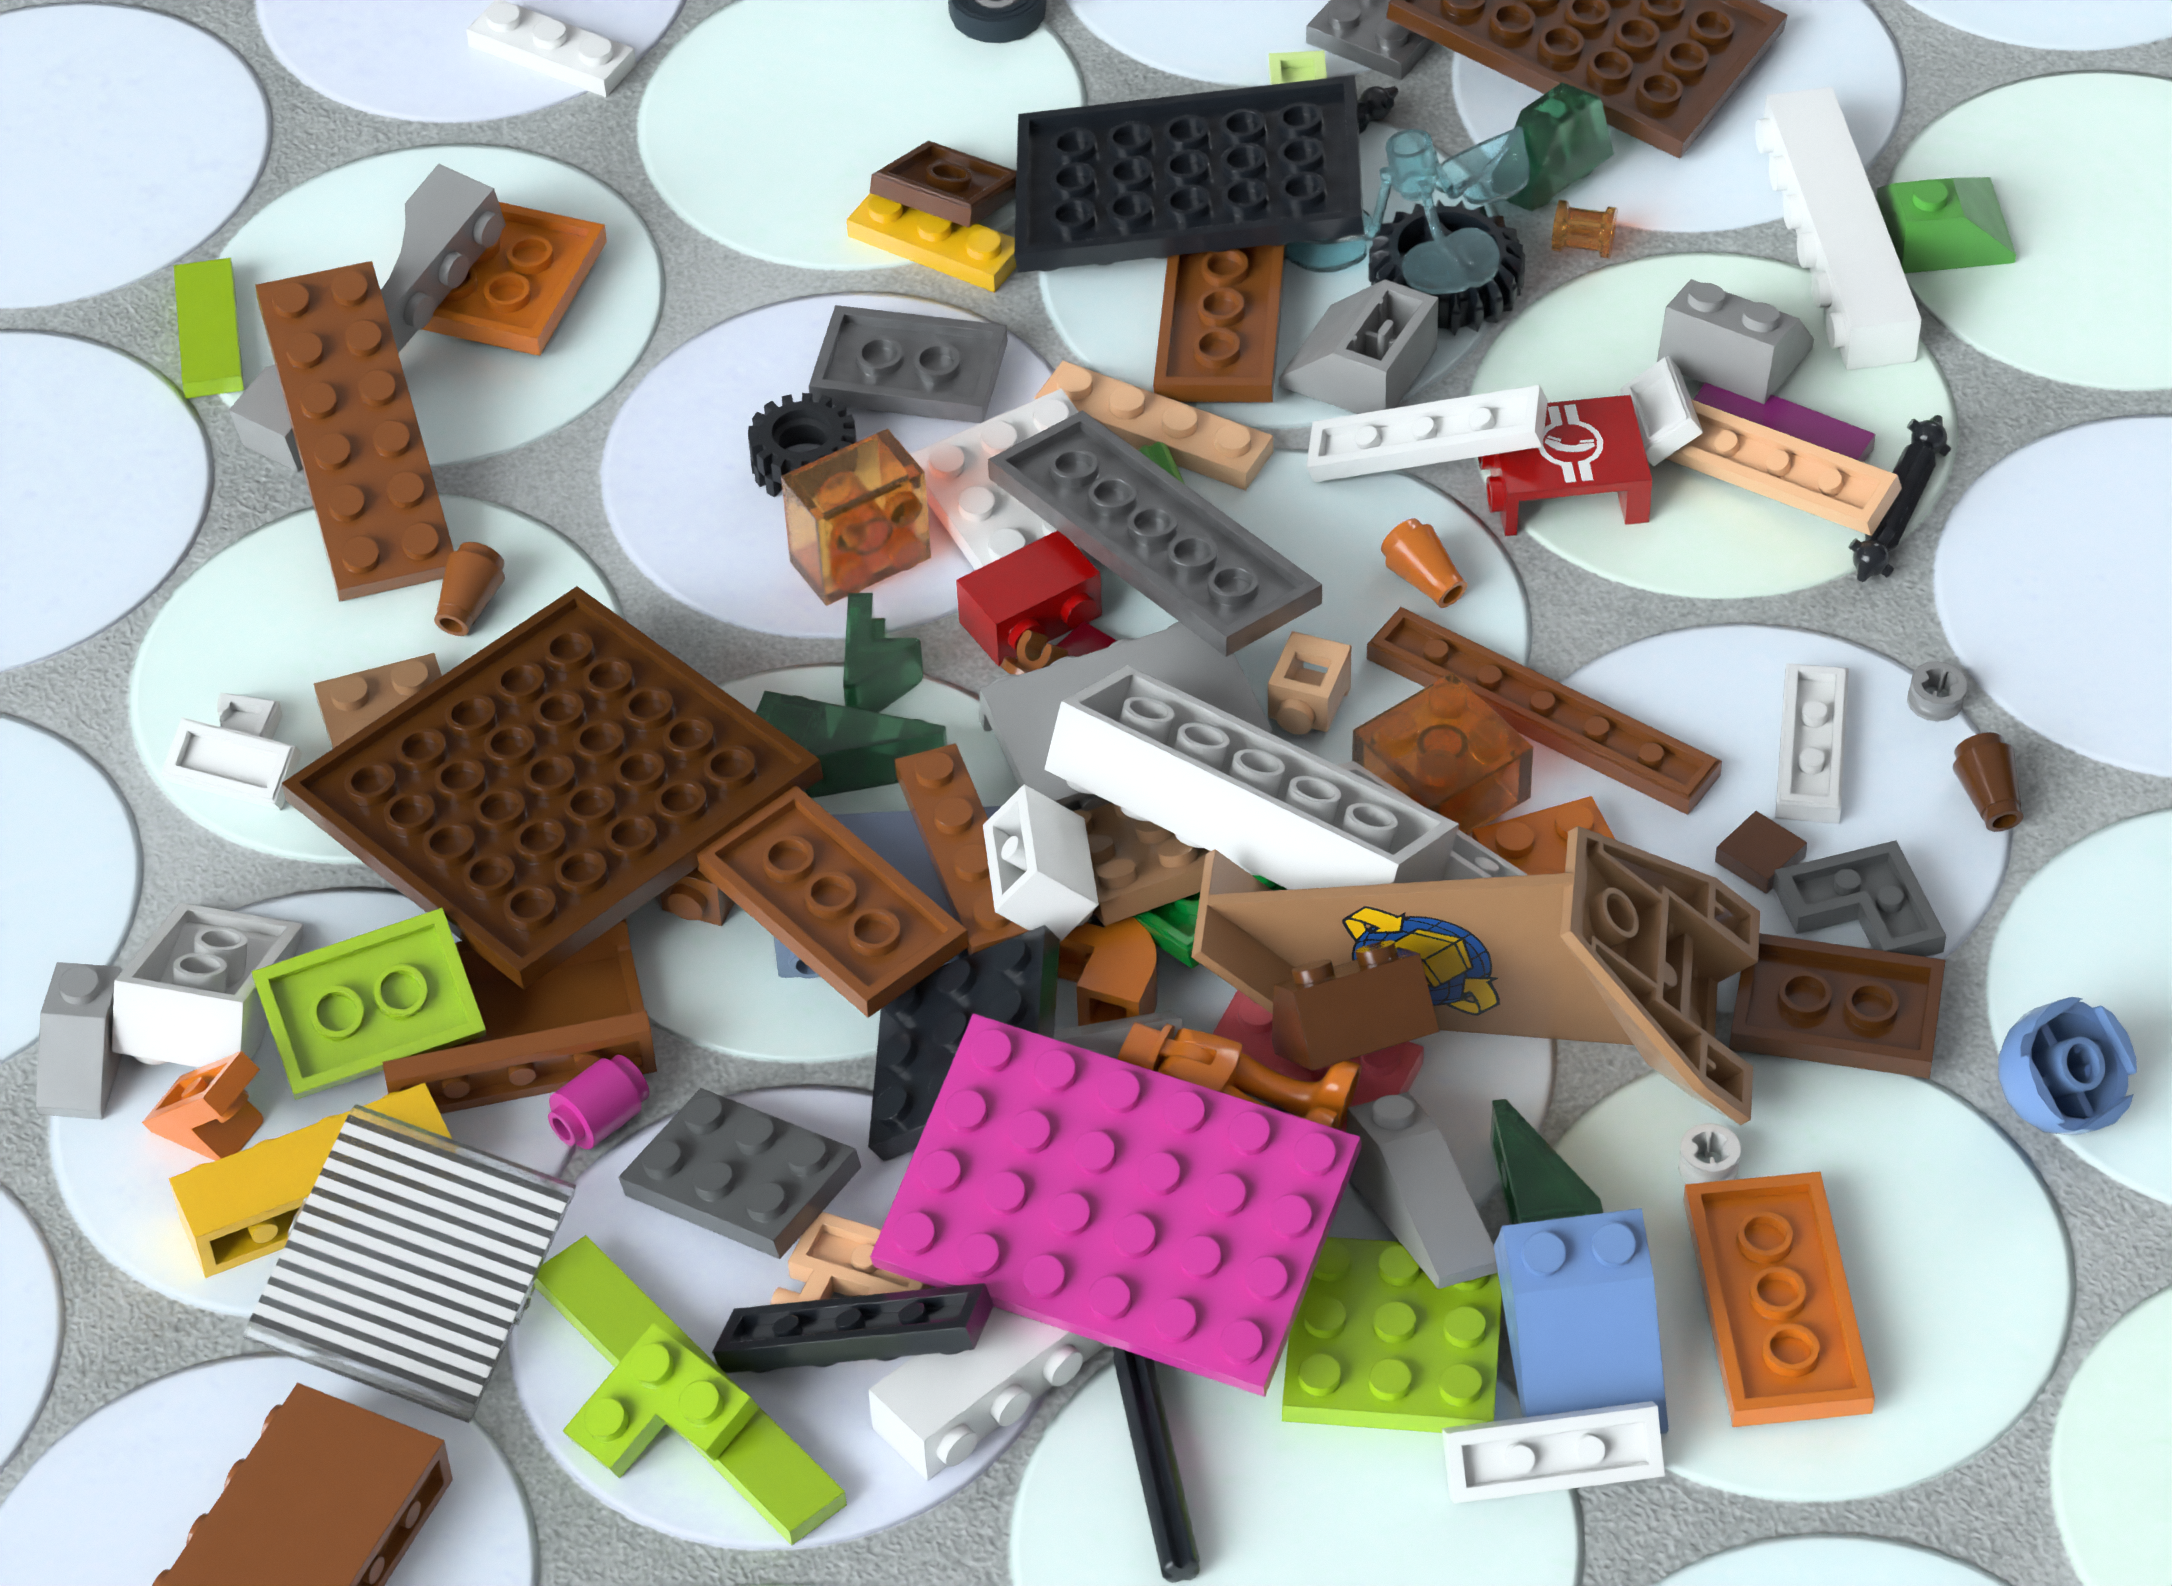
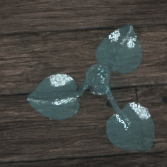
[1286,126,1530,294]

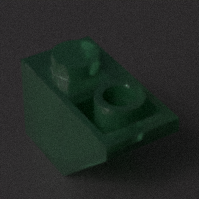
[1491,82,1614,212]

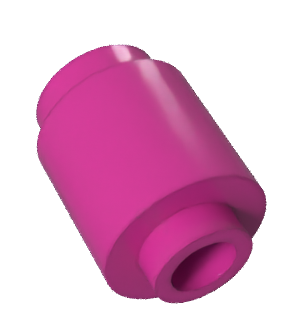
[548,1055,650,1150]

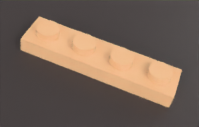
[1035,360,1273,490]
[1666,399,1902,536]

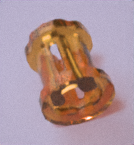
[1552,200,1618,259]

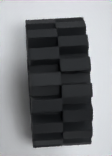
[748,393,858,503]

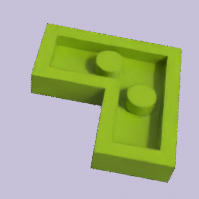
[562,1323,760,1479]

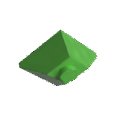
[1876,177,2016,274]

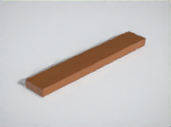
[1366,607,1722,815]

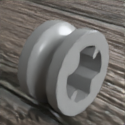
[1907,661,1968,722]

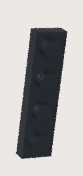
[712,1283,994,1373]

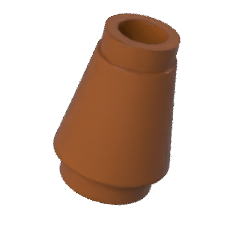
[434,542,505,636]

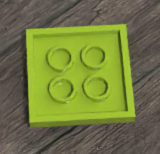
[1282,1237,1502,1433]

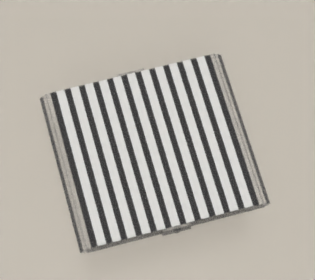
[243,1104,577,1423]

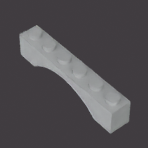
[229,164,506,473]

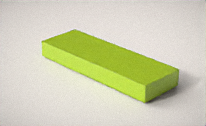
[173,257,244,398]

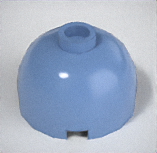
[1998,997,2137,1135]

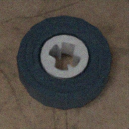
[948,0,1047,43]

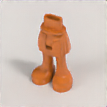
[1117,1022,1362,1130]

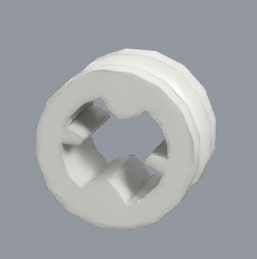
[1678,1123,1741,1184]

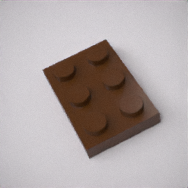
[1729,933,1946,1079]

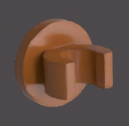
[1001,630,1068,675]

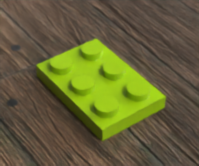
[251,908,486,1100]

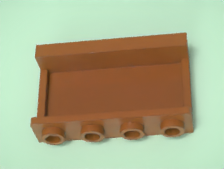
[382,918,657,1114]
[152,1382,453,1586]

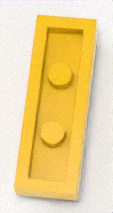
[847,193,1017,293]

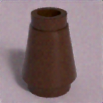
[1952,732,2024,832]

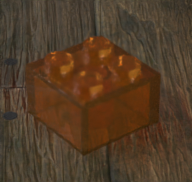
[781,428,931,606]
[1352,672,1534,835]

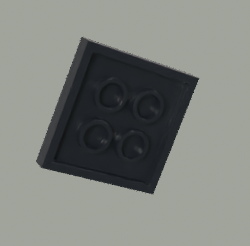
[868,925,1060,1161]

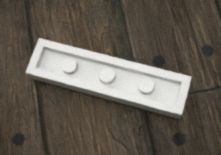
[1306,385,1548,482]

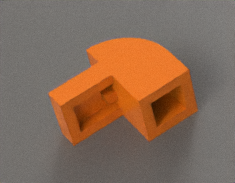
[1058,916,1158,1026]

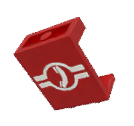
[1478,395,1652,536]

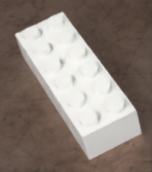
[1044,665,1459,890]

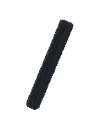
[1112,1347,1200,1583]

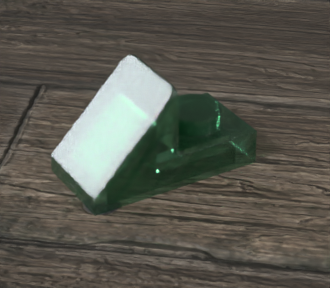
[843,592,923,727]

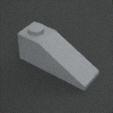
[1346,1092,1498,1289]

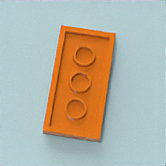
[1683,1171,1875,1427]

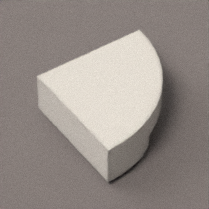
[217,692,283,740]

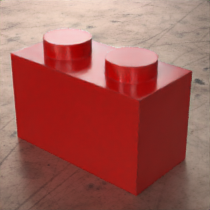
[956,530,1102,667]

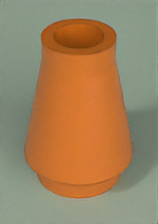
[1381,518,1468,608]

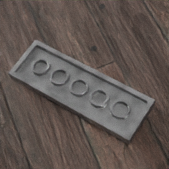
[988,410,1322,657]

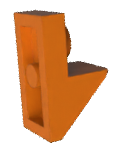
[142,1051,264,1161]

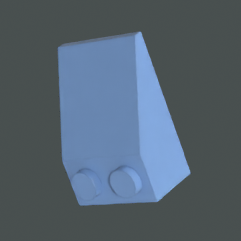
[1494,1208,1669,1434]

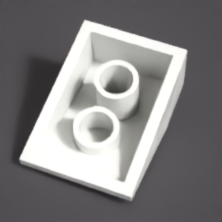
[112,902,304,1068]

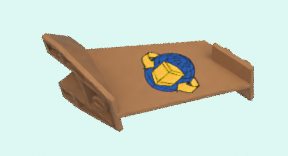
[1191,826,1760,1125]

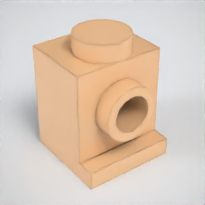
[1268,631,1352,735]

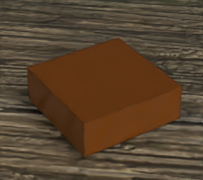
[1715,811,1808,894]

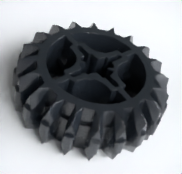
[1368,199,1526,336]

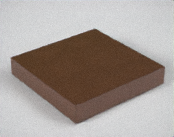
[869,140,1016,228]

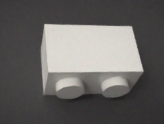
[983,784,1099,942]

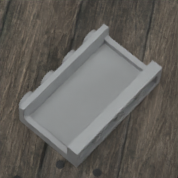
[979,621,1273,811]

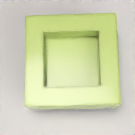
[1269,51,1327,85]

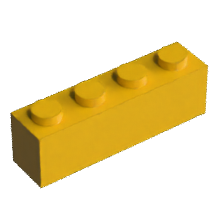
[169,1083,461,1278]

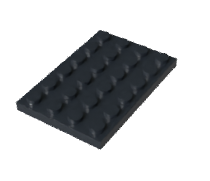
[1014,75,1365,273]

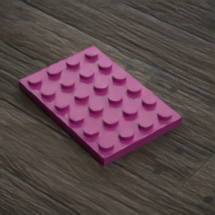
[870,1013,1362,1397]

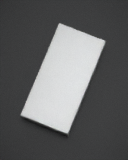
[1620,356,1703,467]
[160,717,302,811]

